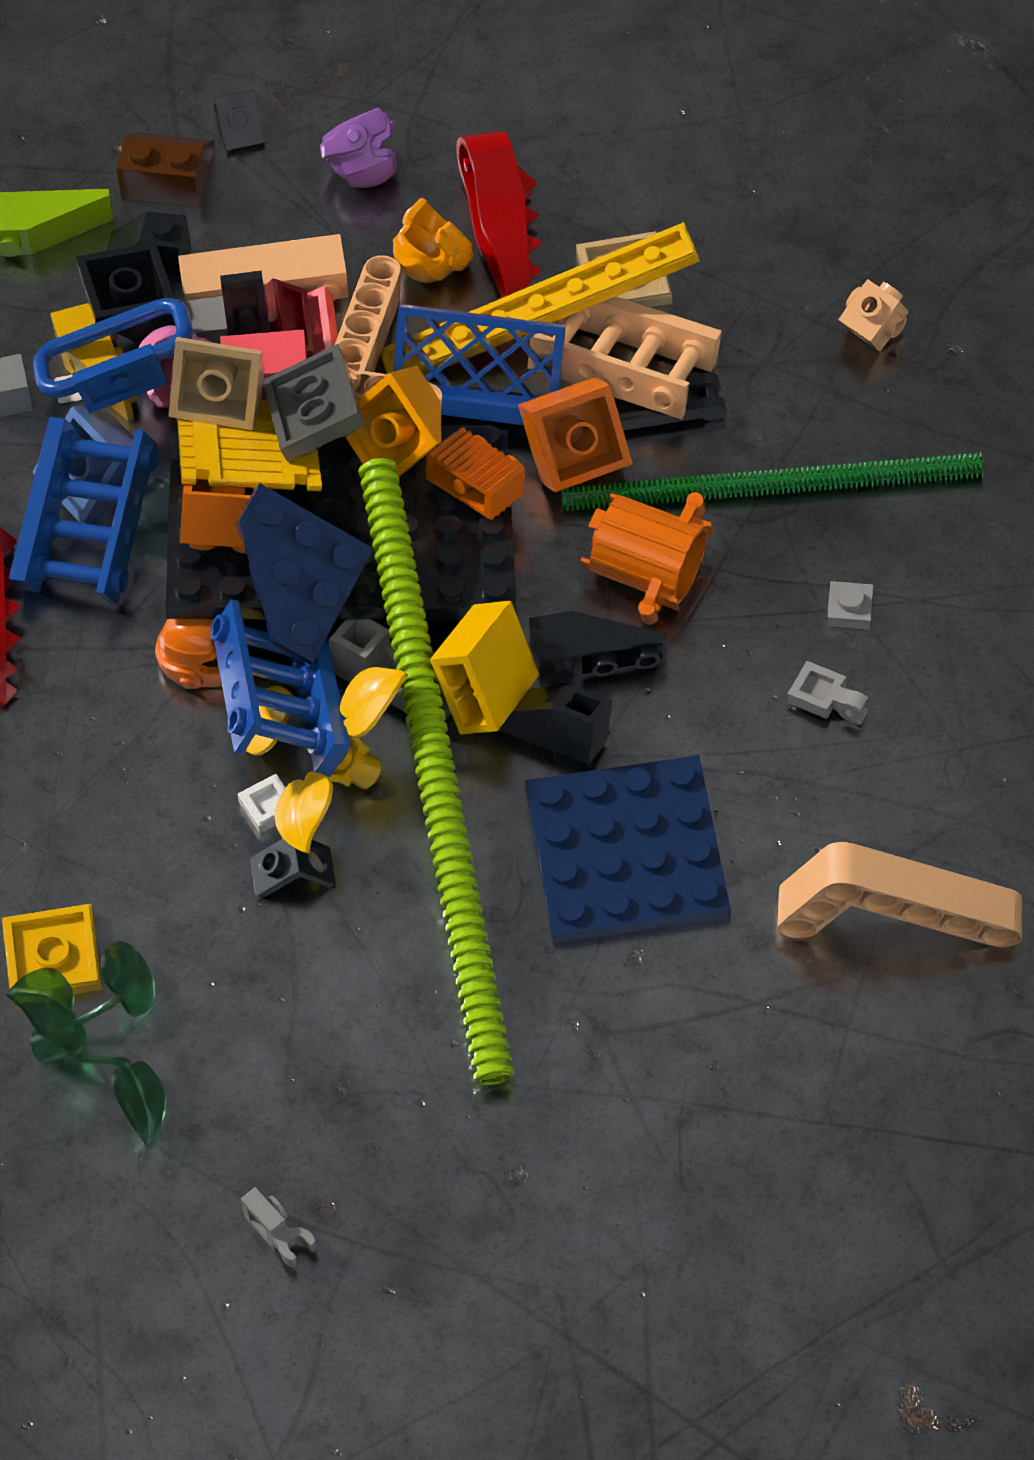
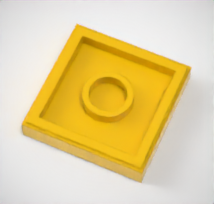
[2,903,103,1004]

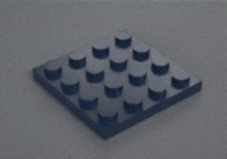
[525,755,731,944]

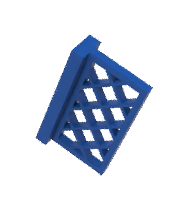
[393,304,566,425]

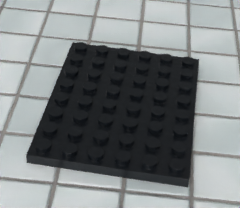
[165,423,516,620]

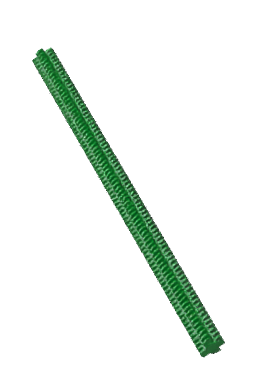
[561,453,983,511]

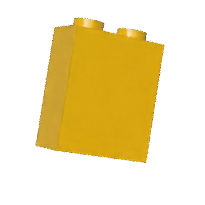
[430,601,540,734]

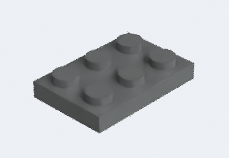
[263,344,365,462]

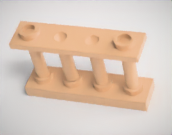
[527,297,722,419]

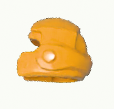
[393,198,473,284]

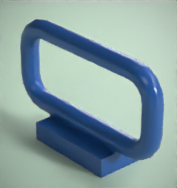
[33,298,193,414]

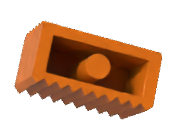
[426,427,525,521]

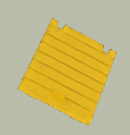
[177,399,322,491]

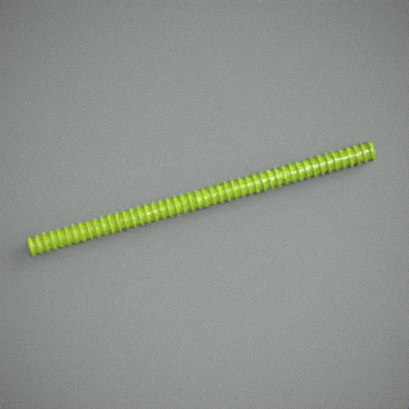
[358,458,515,1085]

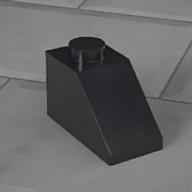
[107,211,191,277]

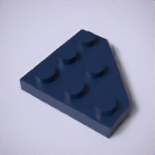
[236,483,374,664]

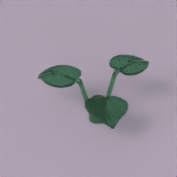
[6,941,166,1145]

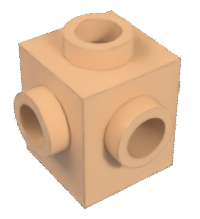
[838,279,909,352]

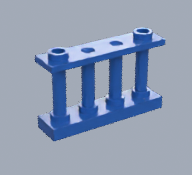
[9,417,159,605]
[210,599,350,777]

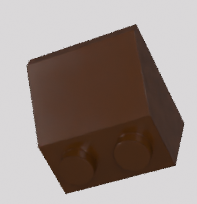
[116,132,215,207]

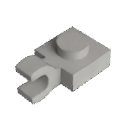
[787,661,868,725]
[240,1187,316,1268]

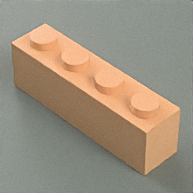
[178,234,349,307]

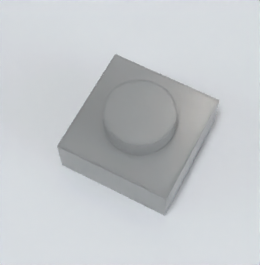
[827,581,873,630]

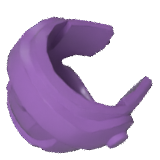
[319,107,398,188]

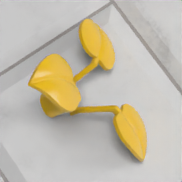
[245,667,408,853]

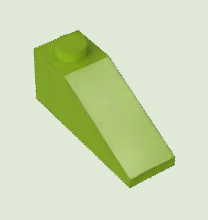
[0,189,114,257]

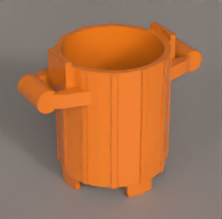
[580,492,714,625]

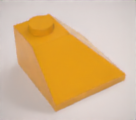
[345,365,441,477]

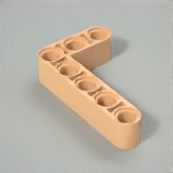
[335,256,442,413]
[778,842,1022,947]

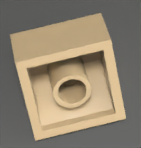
[168,337,265,431]

